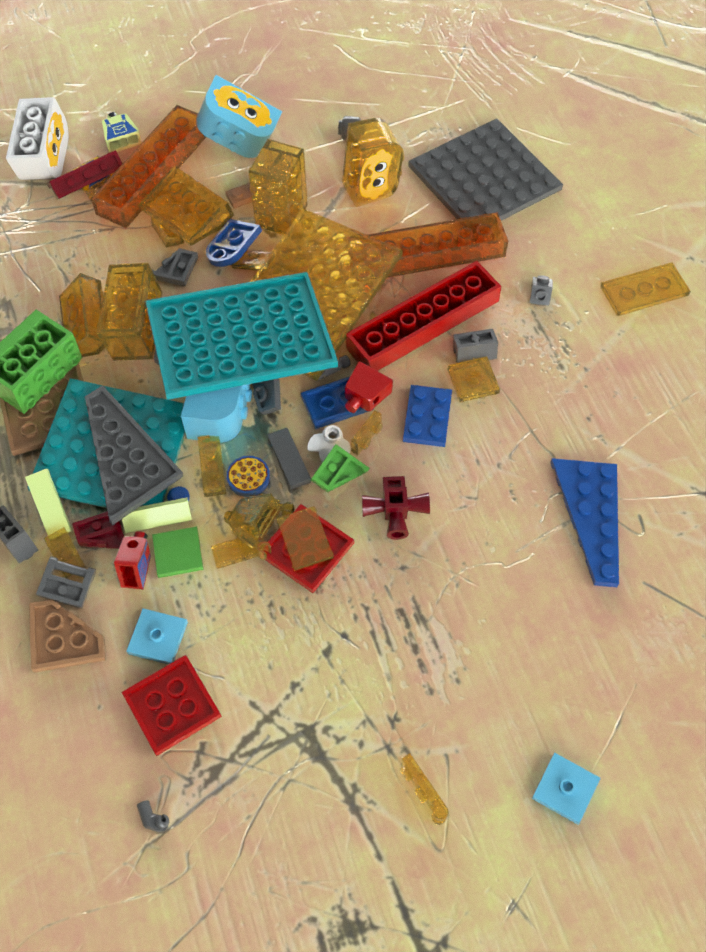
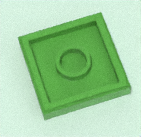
[152,526,204,578]

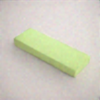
[25,469,72,540]
[122,497,192,533]

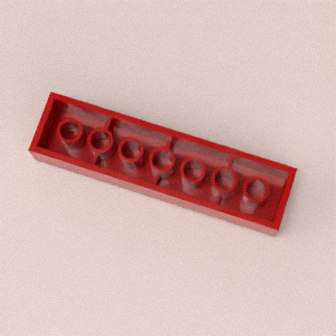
[346,261,502,371]

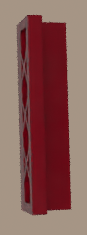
[47,150,124,199]

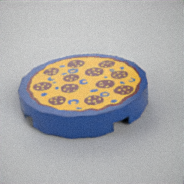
[226,456,270,497]

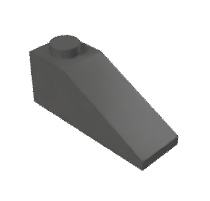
[0,505,38,563]

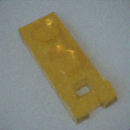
[400,753,448,825]

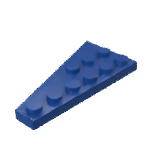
[550,458,619,588]

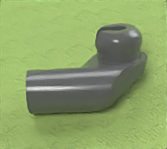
[137,800,170,832]

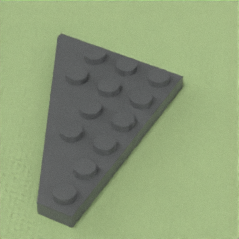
[85,386,183,525]

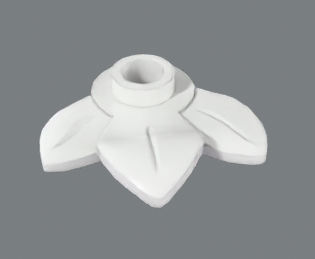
[307,425,351,462]

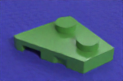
[310,444,370,493]

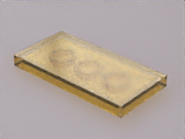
[600,262,691,316]

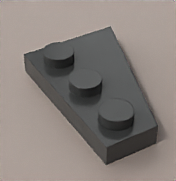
[252,378,281,415]

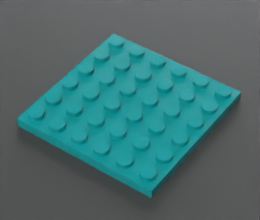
[27,378,185,508]

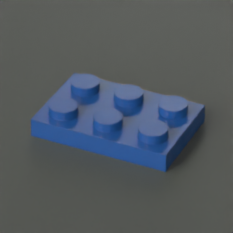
[403,385,452,447]

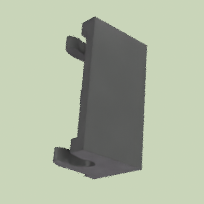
[453,329,498,365]

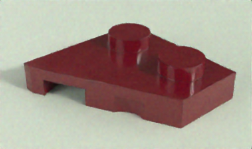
[72,511,125,549]

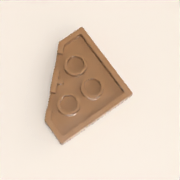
[29,599,106,673]

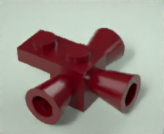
[362,476,430,540]

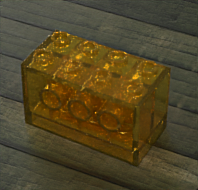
[248,139,308,237]
[96,263,163,361]

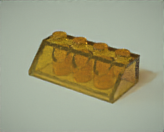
[59,273,110,357]

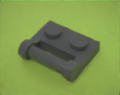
[36,556,96,609]

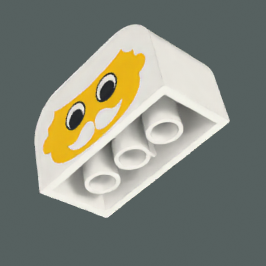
[6,97,69,180]

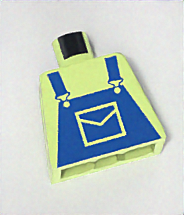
[102,112,142,153]

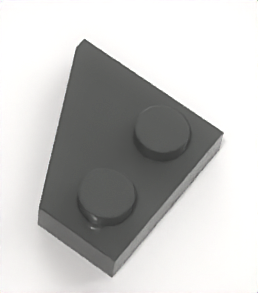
[148,248,198,286]

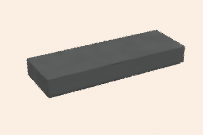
[267,428,311,490]

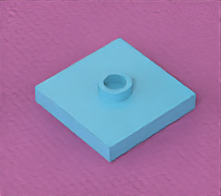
[126,608,188,665]
[532,753,601,825]

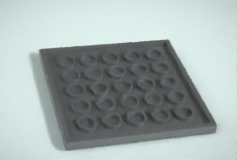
[408,118,563,236]

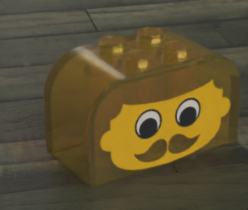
[342,118,404,207]

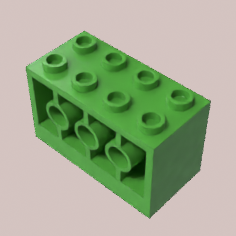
[0,309,82,414]

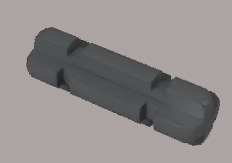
[312,355,351,381]

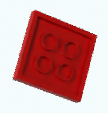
[259,504,354,593]
[122,655,222,756]

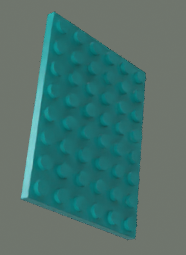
[146,272,338,400]

